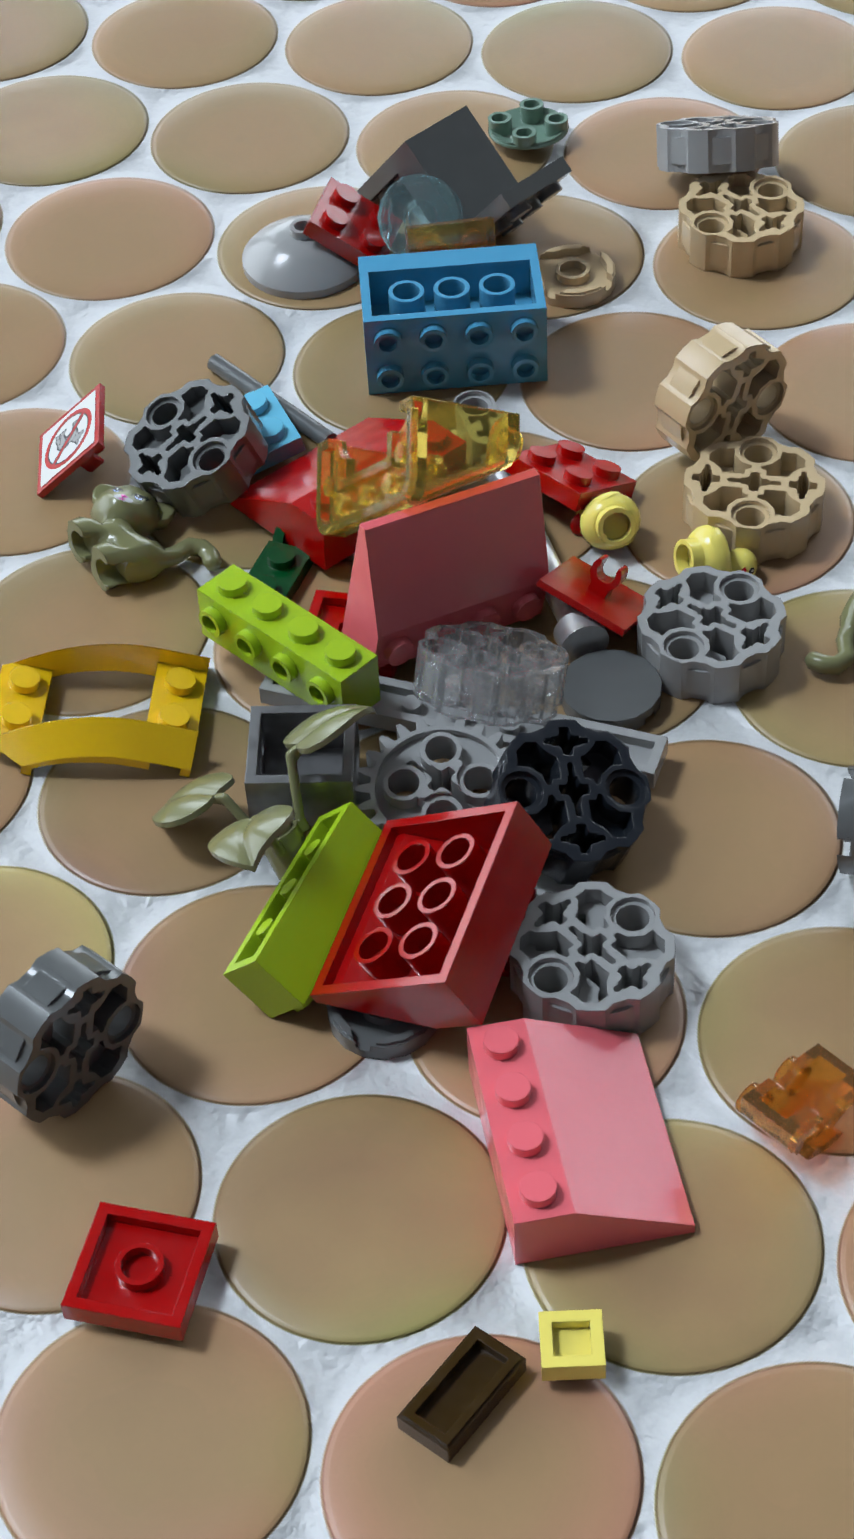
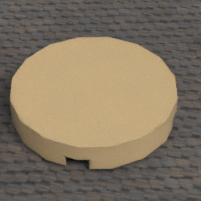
[539,244,616,309]

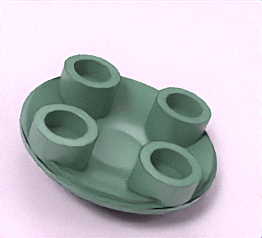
[488,98,569,150]

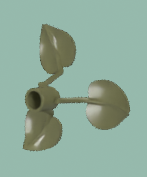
[152,705,376,880]

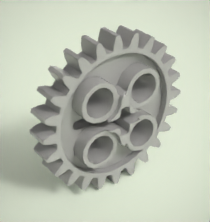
[355,713,524,830]

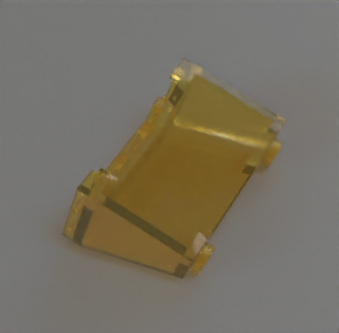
[316,395,523,537]

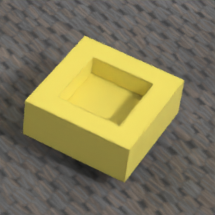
[538,1309,606,1381]

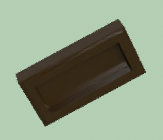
[397,1326,527,1463]

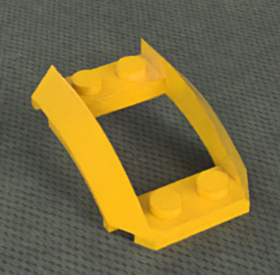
[0,644,211,777]

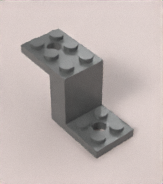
[357,105,572,250]

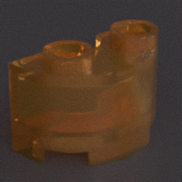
[735,1043,854,1160]

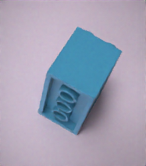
[358,243,548,395]

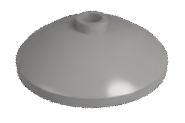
[242,214,359,300]

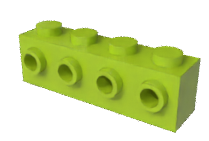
[197,564,381,707]
[223,801,382,1018]

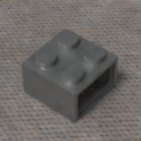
[244,704,360,826]

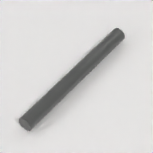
[207,354,337,445]

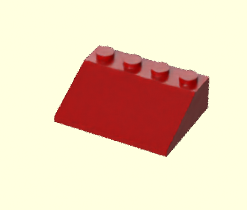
[230,417,464,570]
[310,801,552,1029]

